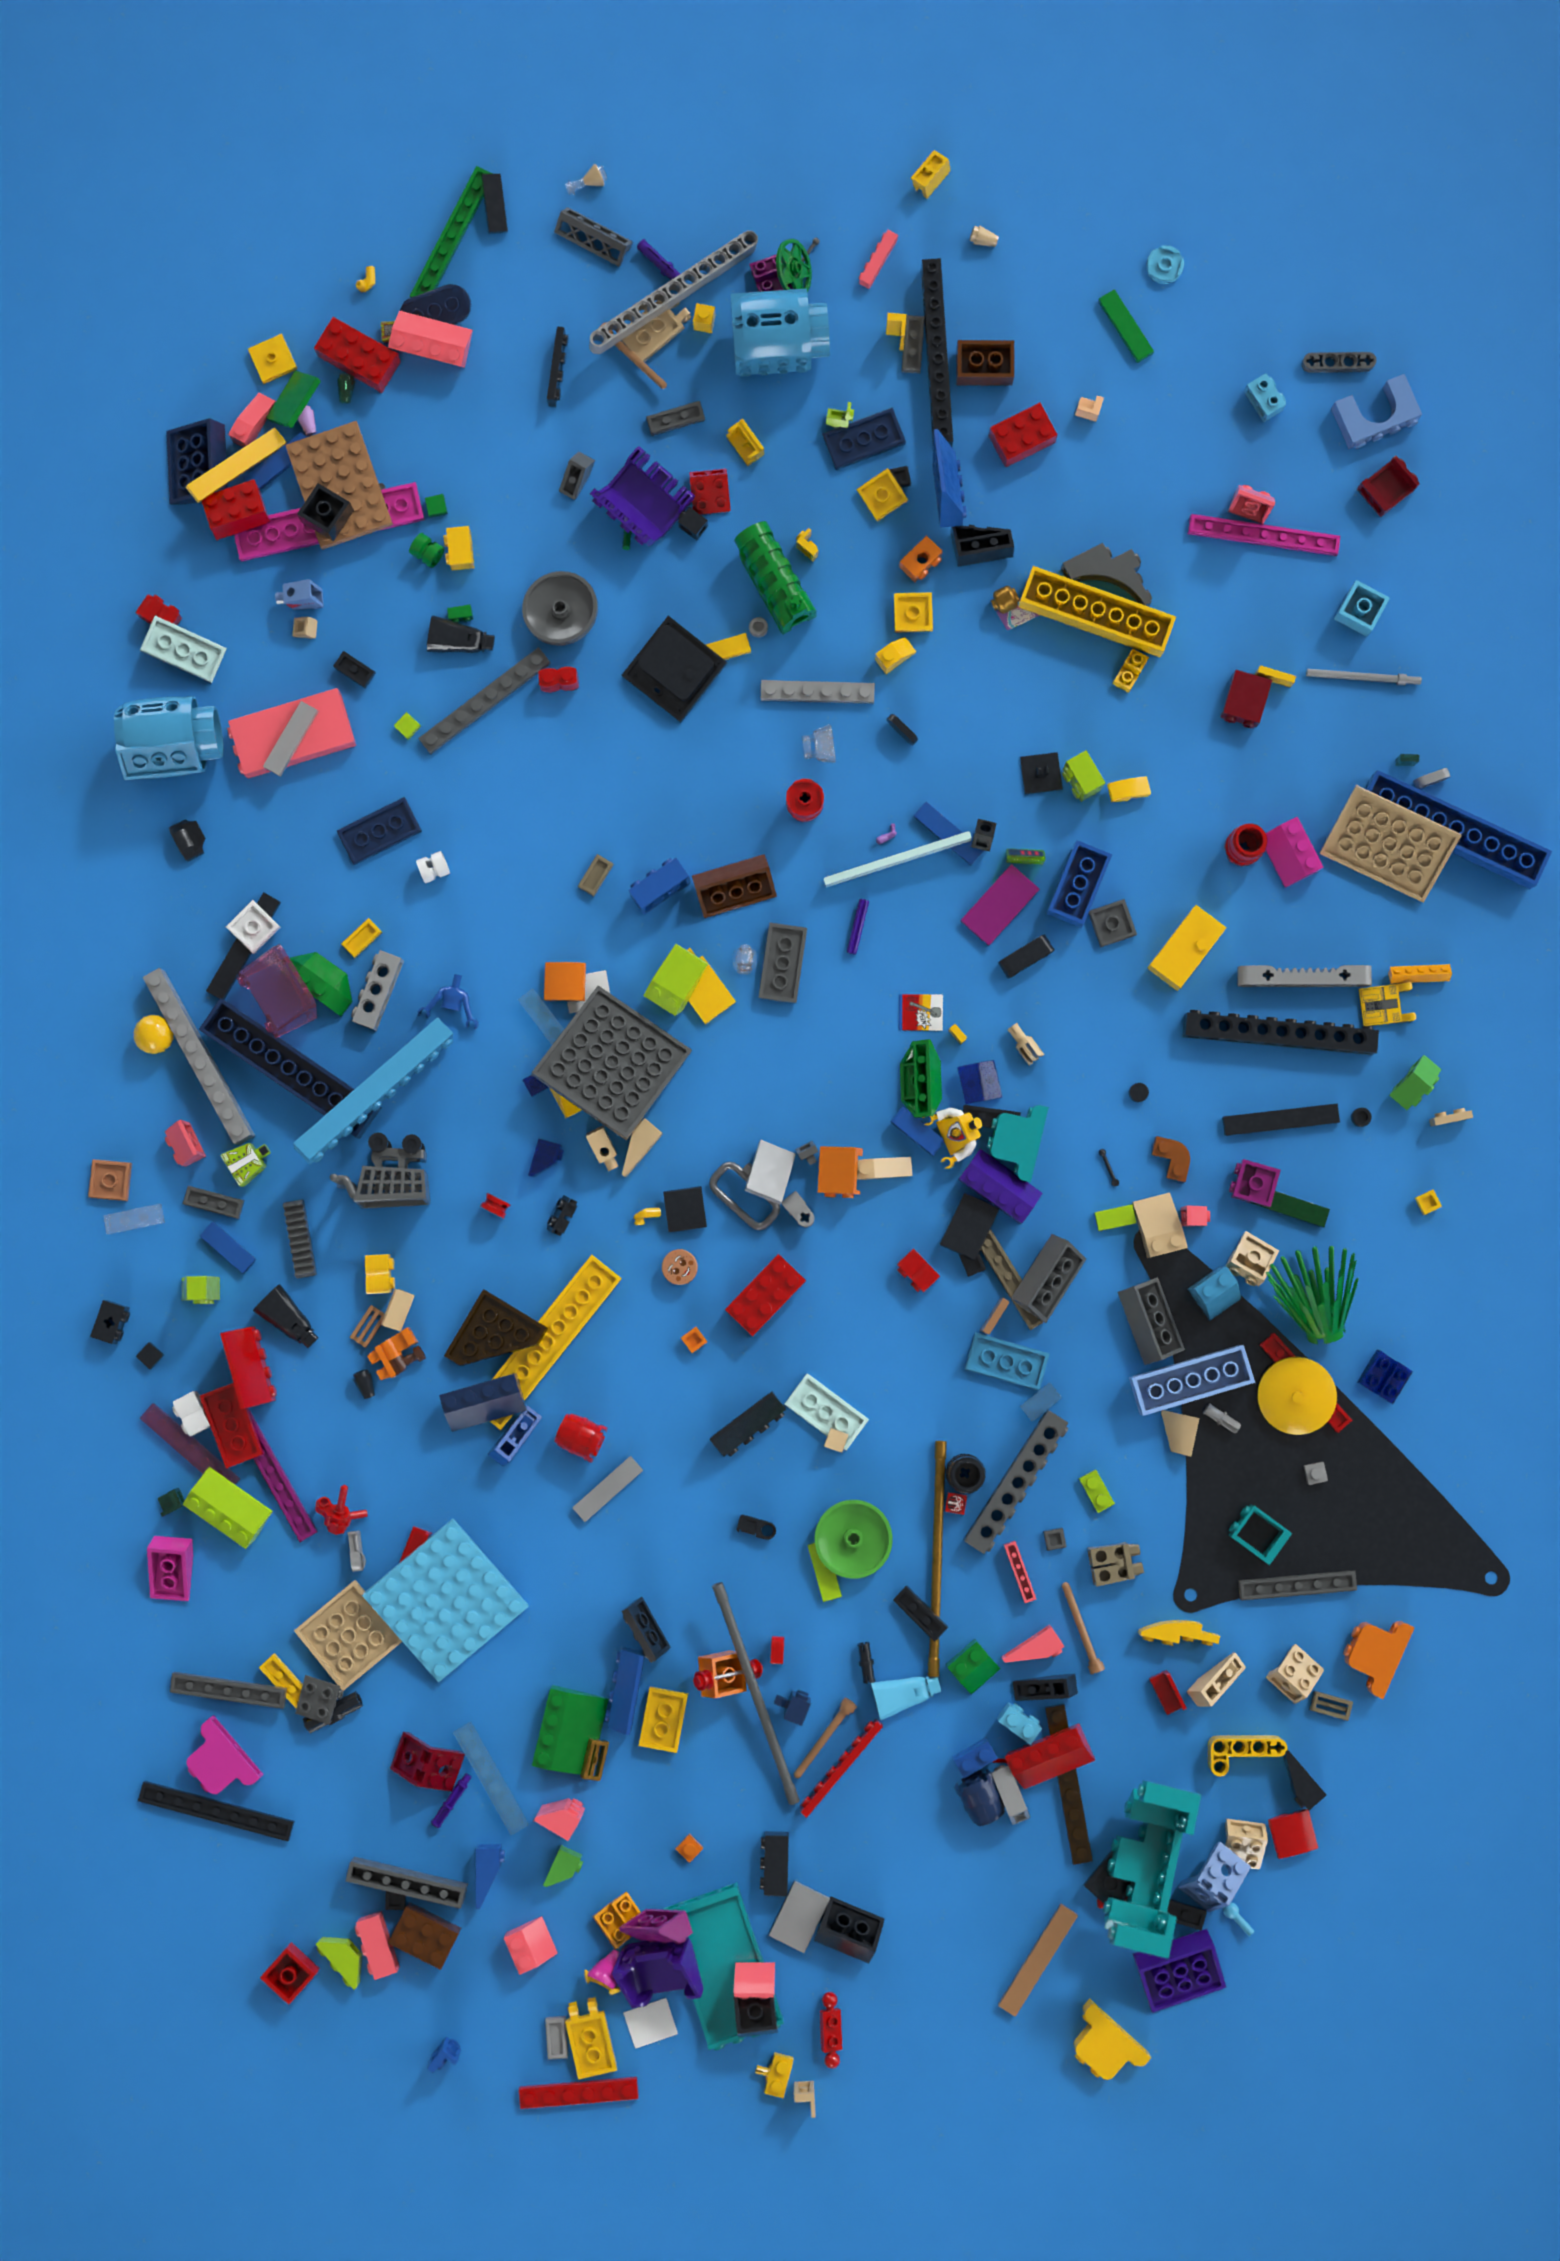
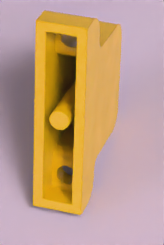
[1073,1998,1151,2080]

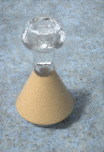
[565,164,607,195]

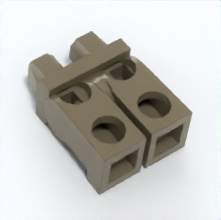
[1087,1542,1144,1587]

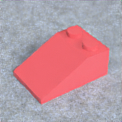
[1228,485,1275,524]

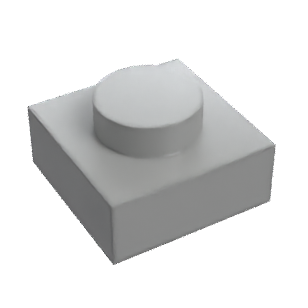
[1303,1461,1328,1485]

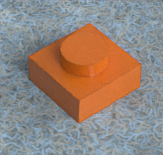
[681,1326,708,1353]
[676,1833,703,1863]

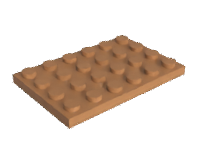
[285,421,393,550]

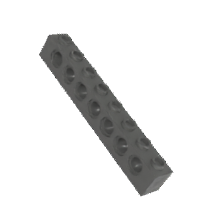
[963,1410,1069,1554]

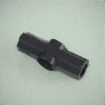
[303,1691,363,1733]

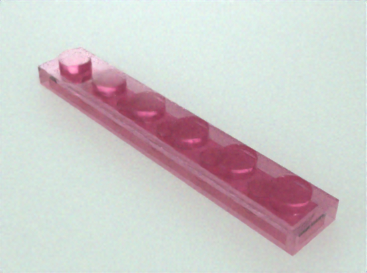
[140,1403,240,1485]

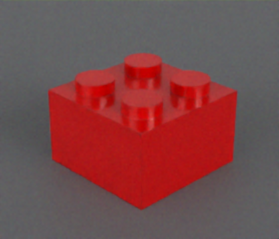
[260,1942,320,2005]

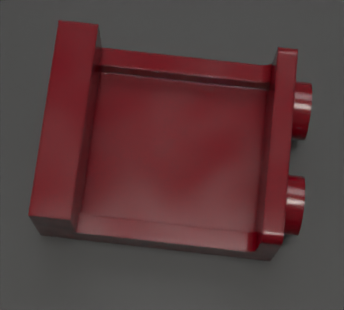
[1357,455,1420,517]
[1220,670,1272,728]

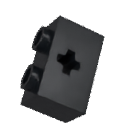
[90,1300,130,1344]

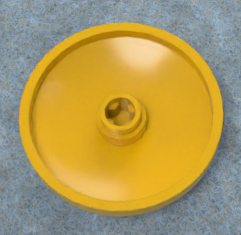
[1257,1357,1337,1435]

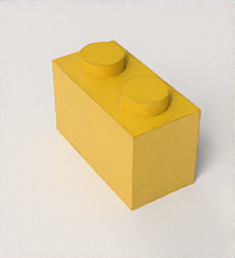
[444,526,475,571]

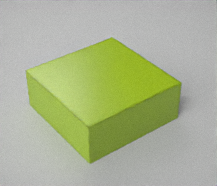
[394,712,421,740]

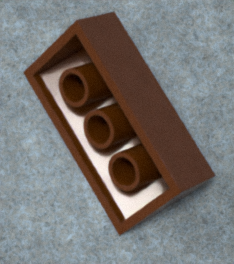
[692,854,777,918]

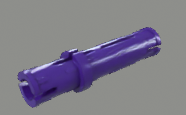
[637,239,680,280]

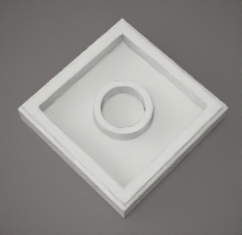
[226,900,281,954]

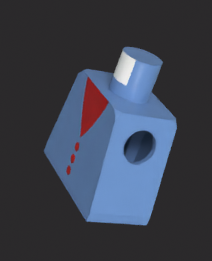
[275,579,324,610]

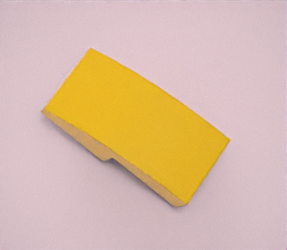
[1112,649,1149,693]
[1107,776,1151,802]

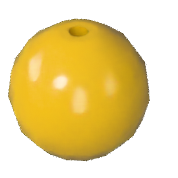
[133,1015,174,1054]

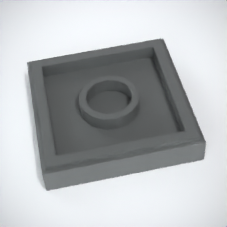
[1088,899,1137,948]

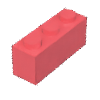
[355,1911,400,1980]

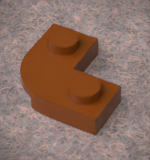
[1151,1136,1190,1183]

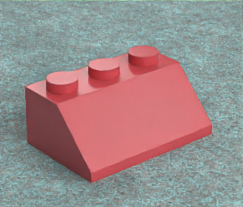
[534,1798,585,1841]

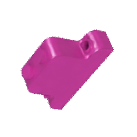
[187,1715,264,1794]

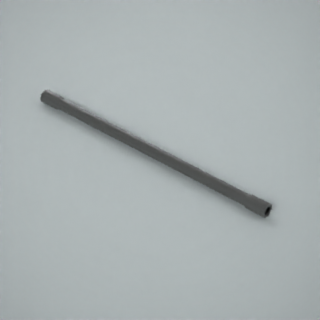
[712,1582,800,1805]

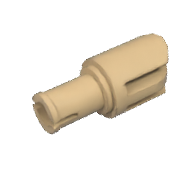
[1007,1023,1044,1066]

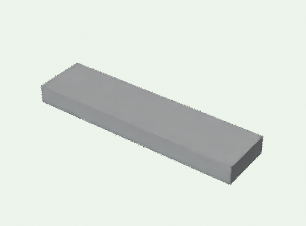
[263,701,319,777]
[573,1456,643,1522]

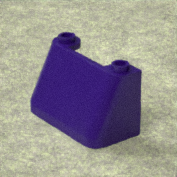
[612,1937,704,2008]

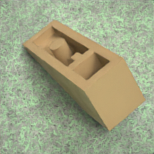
[622,1118,663,1177]
[857,1157,913,1180]
[1187,1652,1246,1707]

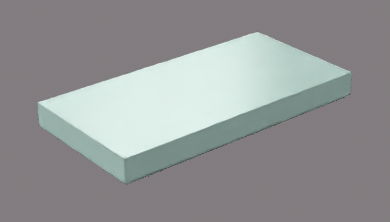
[140,616,227,684]
[784,1373,869,1450]

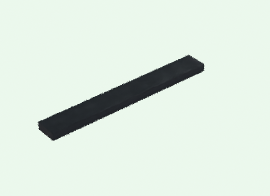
[138,1781,295,1841]

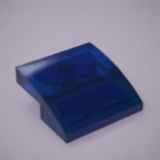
[957,1060,1002,1105]

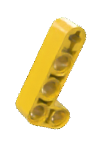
[1208,1735,1287,1777]

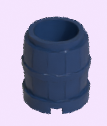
[954,1769,1005,1826]

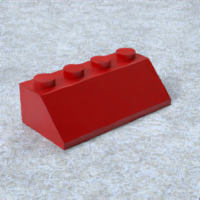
[1005,1723,1095,1789]

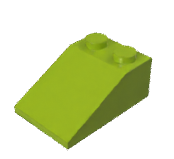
[643,944,708,1016]

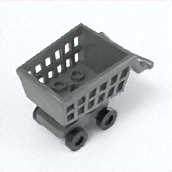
[330,1132,430,1209]

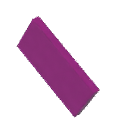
[961,864,1040,946]

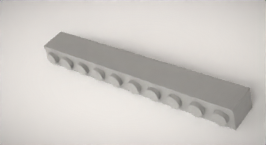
[142,968,255,1145]

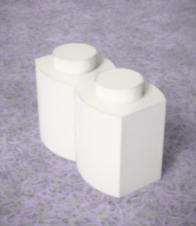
[172,1391,210,1436]

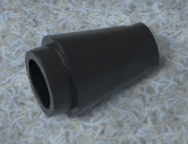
[353,1369,375,1399]

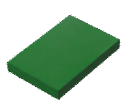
[266,371,321,428]

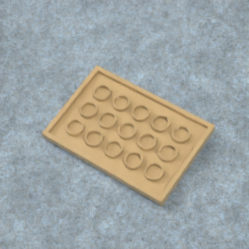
[1320,785,1461,903]

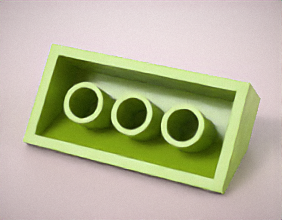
[182,1467,273,1549]

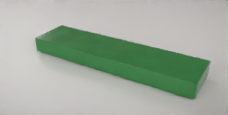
[1098,289,1154,363]

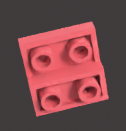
[734,1962,775,1999]

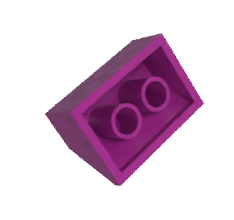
[619,1909,693,1944]

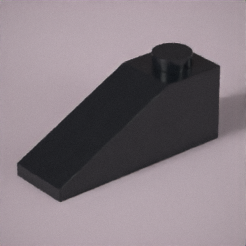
[1013,1674,1078,1701]
[1283,1749,1327,1810]

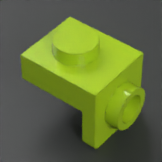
[826,402,854,428]

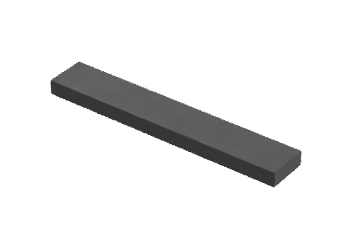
[1238,1570,1357,1600]
[170,1672,287,1709]

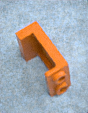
[818,1146,863,1198]

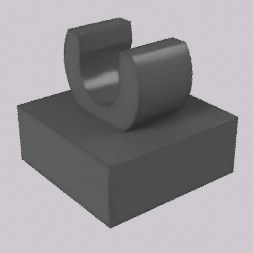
[795,1141,818,1165]

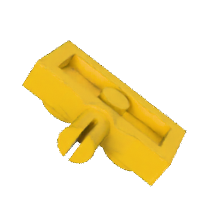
[755,2052,794,2098]

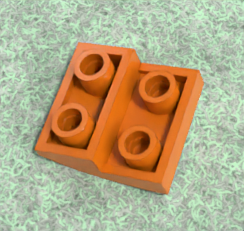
[544,962,586,1002]

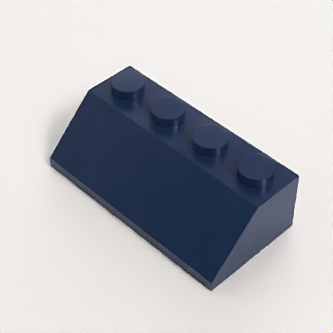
[439,1373,527,1432]

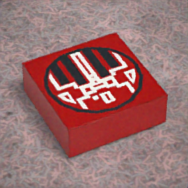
[945,1492,967,1515]

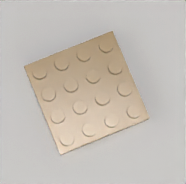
[294,1580,402,1691]

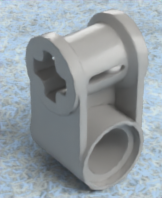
[782,1191,815,1227]

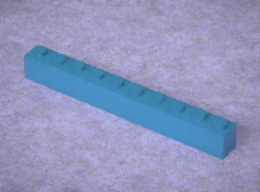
[293,1017,453,1165]

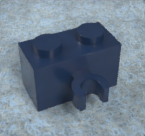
[774,1690,811,1726]

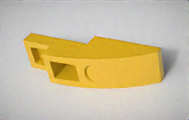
[1138,1620,1220,1646]

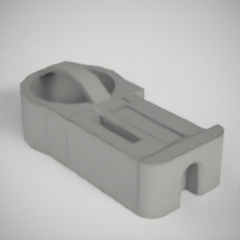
[348,1530,366,1572]

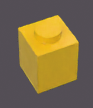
[693,303,716,333]

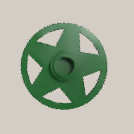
[776,239,812,292]

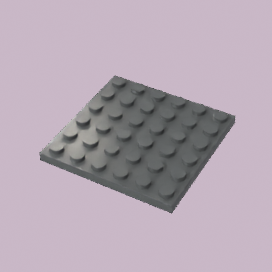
[531,986,692,1140]

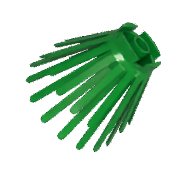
[1266,1246,1359,1344]

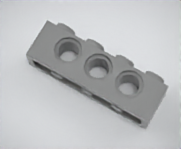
[351,950,404,1031]

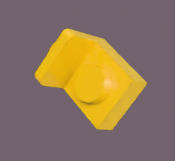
[796,528,818,562]

